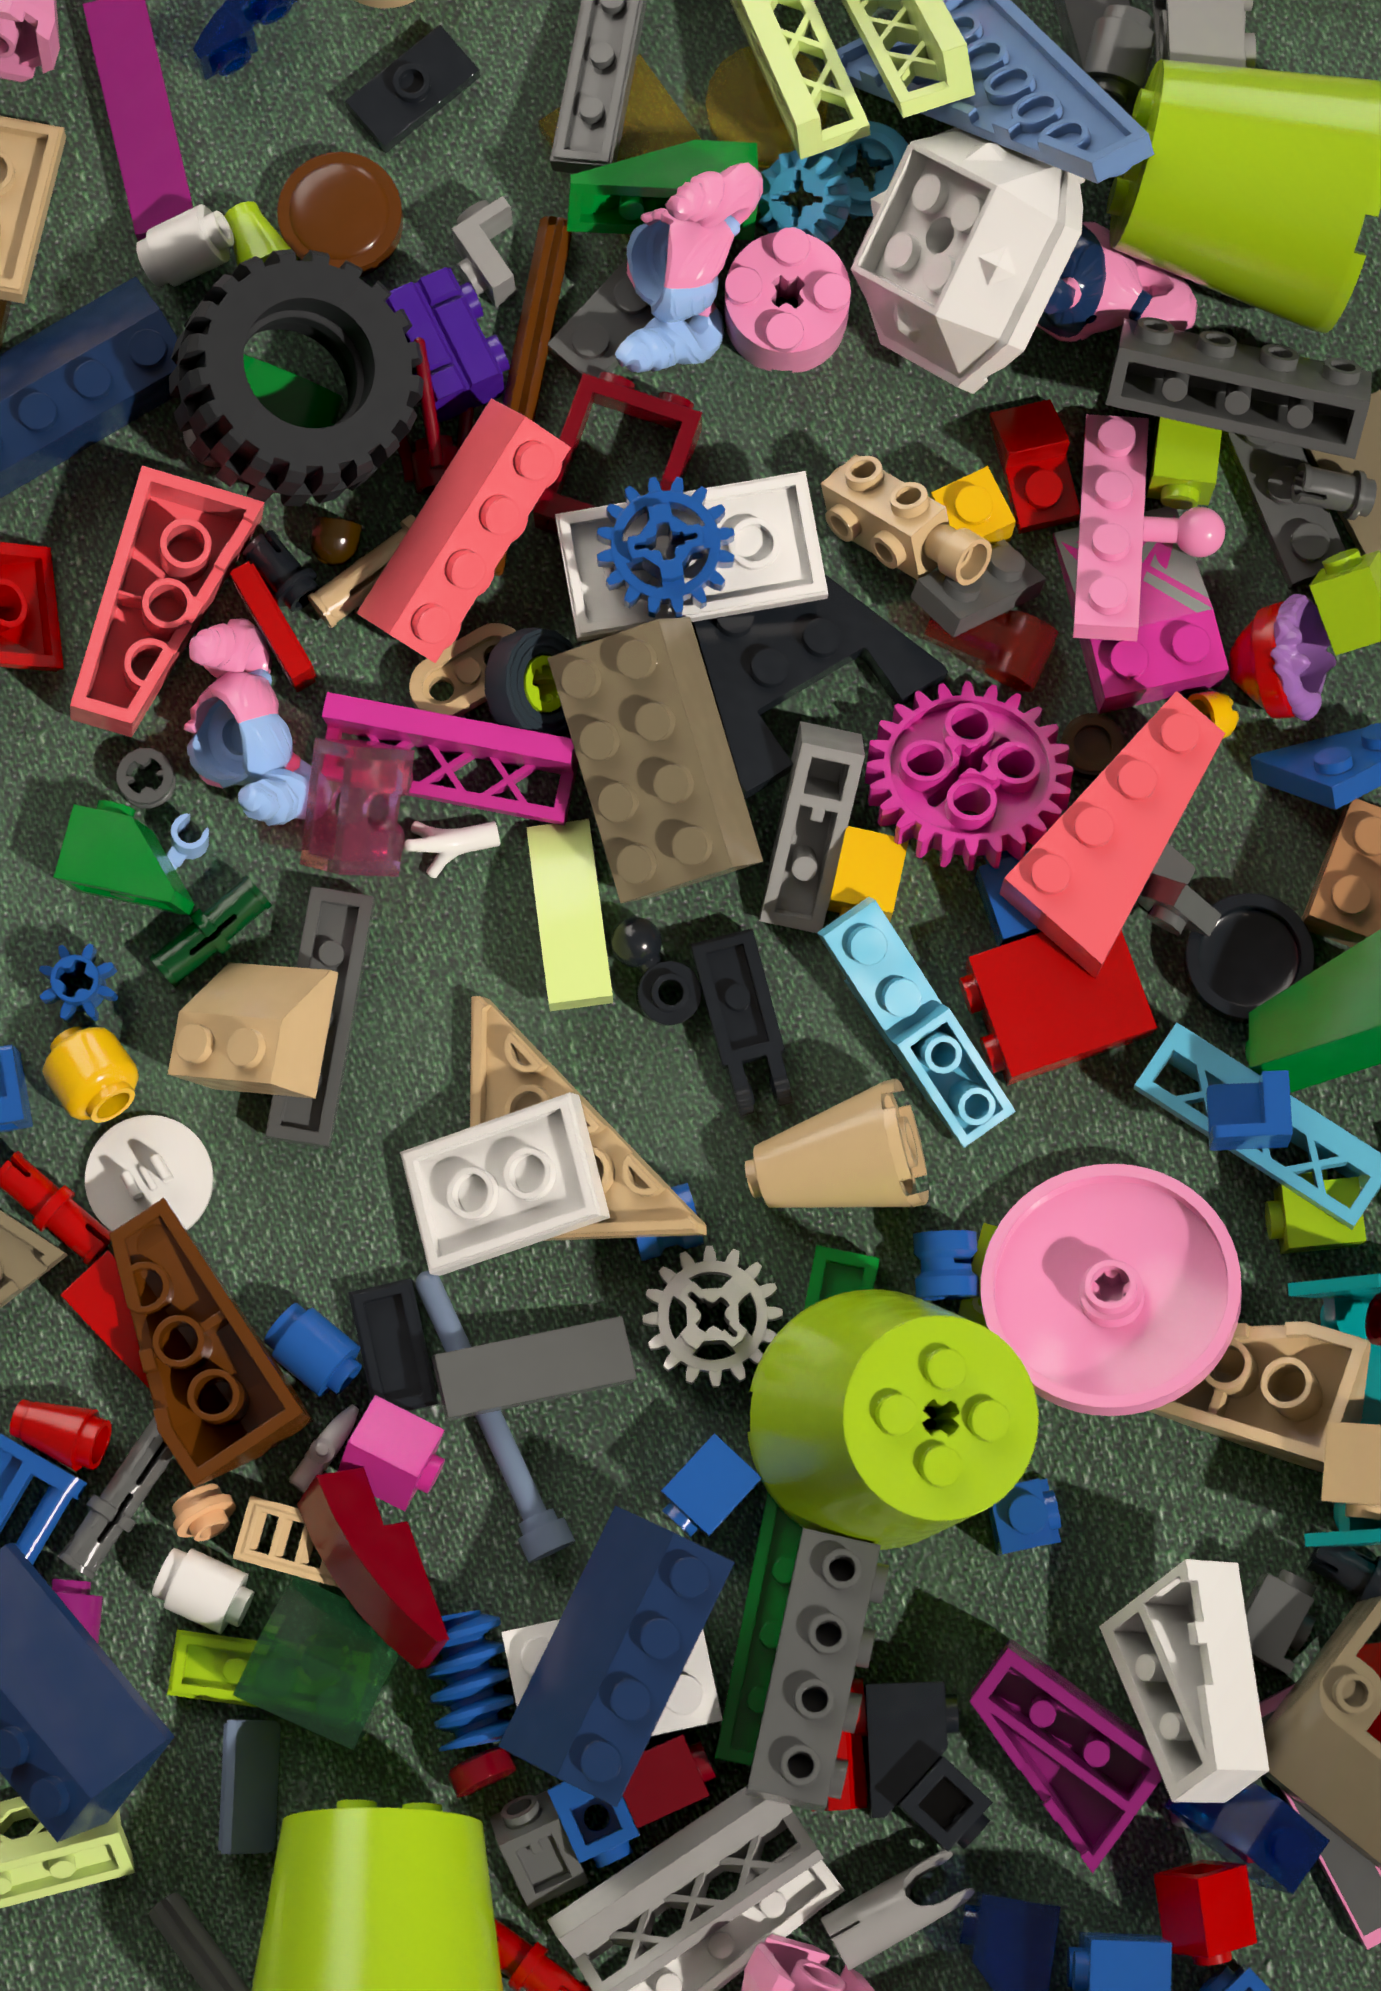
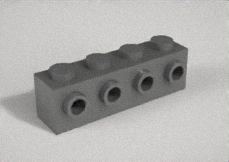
[1106,317,1372,459]
[745,1528,889,1812]

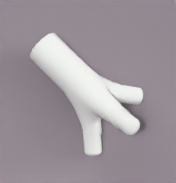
[404,821,500,878]

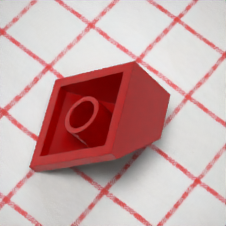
[0,542,64,672]

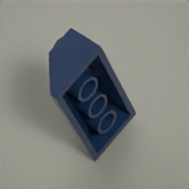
[0,276,178,498]
[498,1506,735,1807]
[0,1542,175,1842]

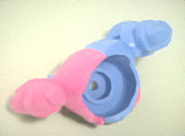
[615,162,763,373]
[184,618,328,826]

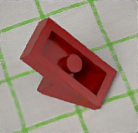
[989,399,1080,534]

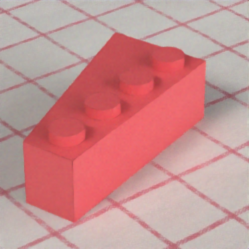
[70,466,265,737]
[999,691,1225,978]

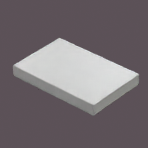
[400,1092,610,1276]

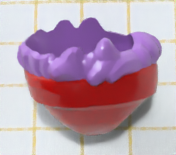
[1228,594,1337,721]

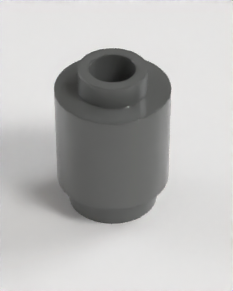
[1082,5,1156,105]

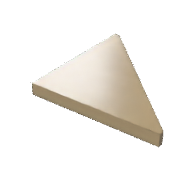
[470,996,707,1241]

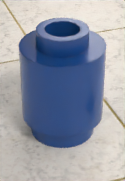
[264,1303,362,1397]

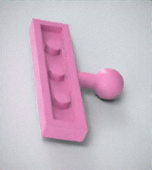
[1073,414,1225,642]

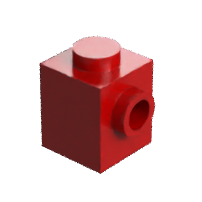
[1154,1859,1257,1966]

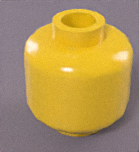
[42,1027,139,1123]

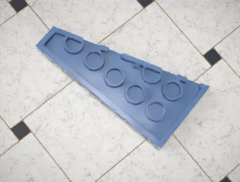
[823,0,1154,184]

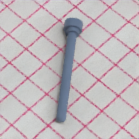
[415,1271,575,1563]

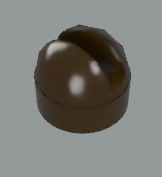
[310,517,362,566]

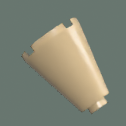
[745,1078,929,1208]

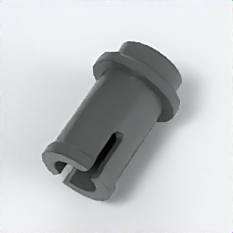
[1291,463,1377,520]

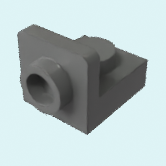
[490,1791,589,1910]

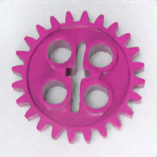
[865,681,1073,871]

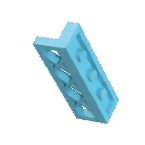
[1134,1022,1381,1230]

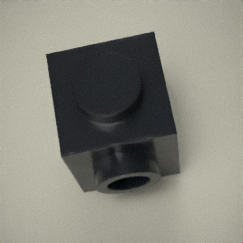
[896,1756,993,1852]

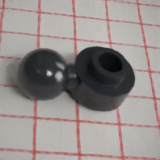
[611,917,701,1026]

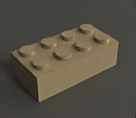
[548,617,763,903]

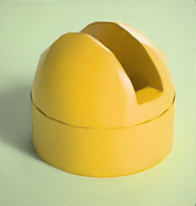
[1187,691,1239,739]

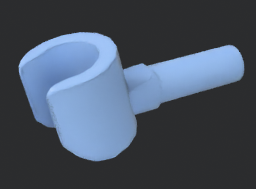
[166,813,209,870]

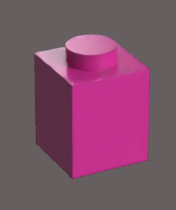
[337,1395,445,1511]

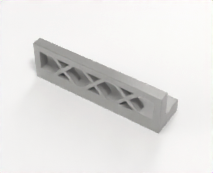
[547,1786,824,1991]

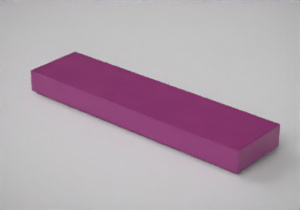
[83,0,194,241]

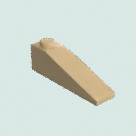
[1148,1321,1371,1473]

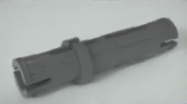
[57,1416,174,1579]

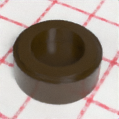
[1060,713,1124,779]

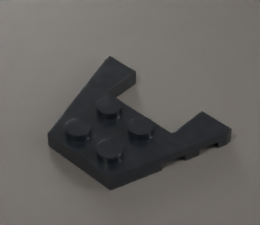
[692,574,948,799]

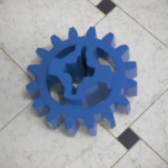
[597,477,735,618]

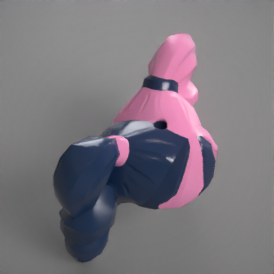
[1037,222,1198,342]

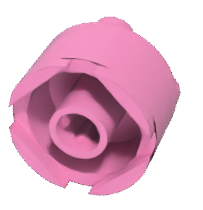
[724,227,851,373]

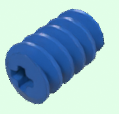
[426,1610,514,1752]

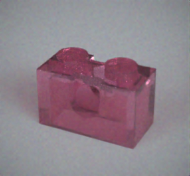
[300,738,415,877]

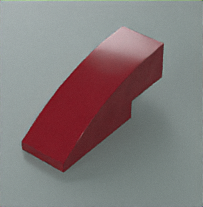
[297,1467,449,1669]

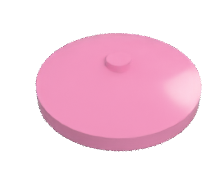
[981,1164,1242,1416]

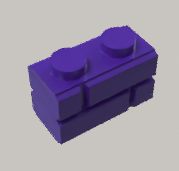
[386,267,510,423]

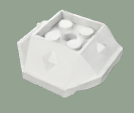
[851,128,1085,394]

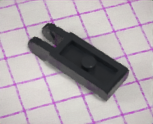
[691,928,793,1116]

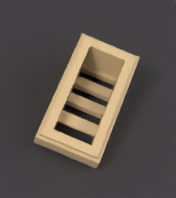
[233,1495,339,1588]

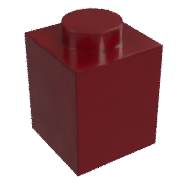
[623,1734,716,1828]

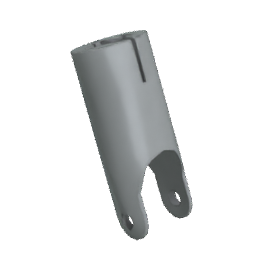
[820,1850,975,1971]

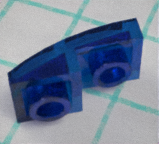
[193,0,298,80]

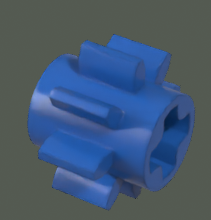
[39,944,118,1023]

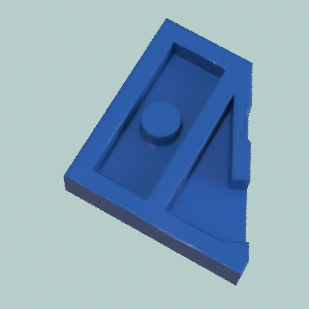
[1250,723,1381,810]

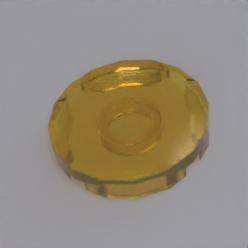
[705,46,829,168]

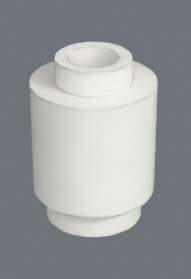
[136,204,234,287]
[152,1548,254,1634]

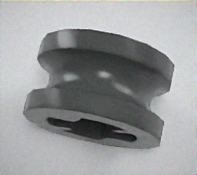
[116,748,176,809]

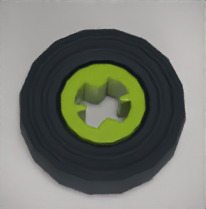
[485,627,574,736]

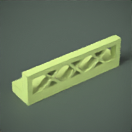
[730,0,871,160]
[841,0,975,118]
[0,1797,135,1908]

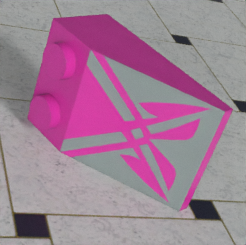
[1053,507,1229,714]

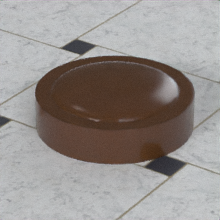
[277,152,403,278]

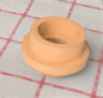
[172,1484,236,1542]

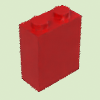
[959,930,1157,1086]

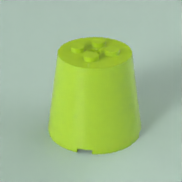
[1106,59,1381,334]
[747,1289,1038,1550]
[251,1800,503,1991]

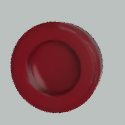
[447,1746,516,1798]

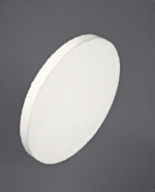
[85,1115,214,1231]

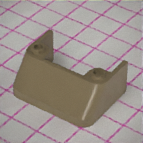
[1263,1596,1381,1870]

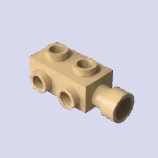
[821,455,992,585]

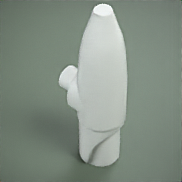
[289,1404,359,1493]

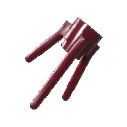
[397,337,474,495]

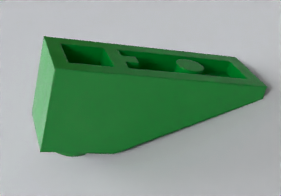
[567,140,758,240]

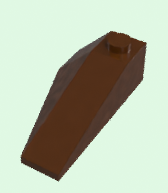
[109,1198,314,1487]

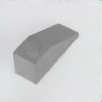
[759,721,865,933]

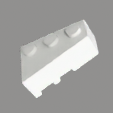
[1099,1559,1269,1803]

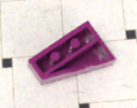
[970,1638,1162,1874]

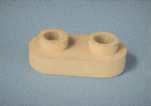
[409,623,516,717]

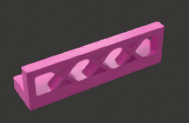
[318,692,579,826]

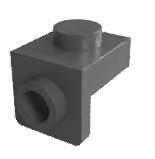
[1136,843,1221,936]

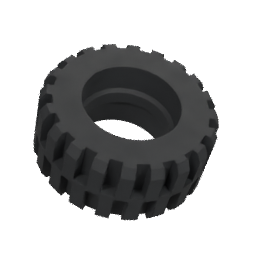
[169,249,424,506]

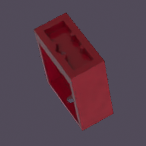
[533,372,702,535]

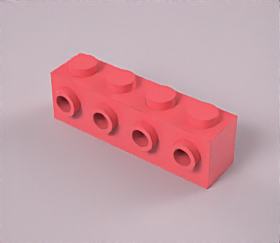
[357,398,571,663]

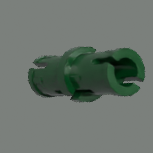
[149,875,273,988]

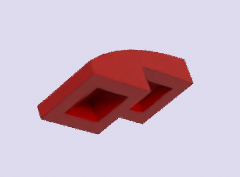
[60,1250,150,1389]

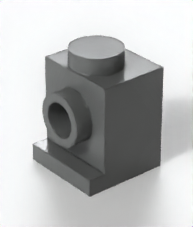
[1244,1569,1316,1675]

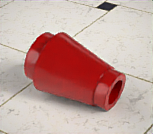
[9,1399,112,1471]

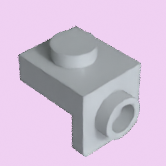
[451,196,516,308]

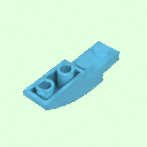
[817,897,1016,1148]

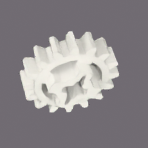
[642,1246,783,1388]

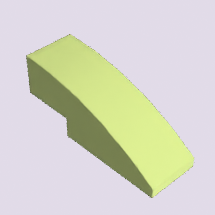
[526,819,613,1011]

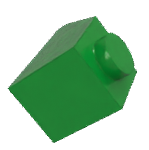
[54,800,195,916]

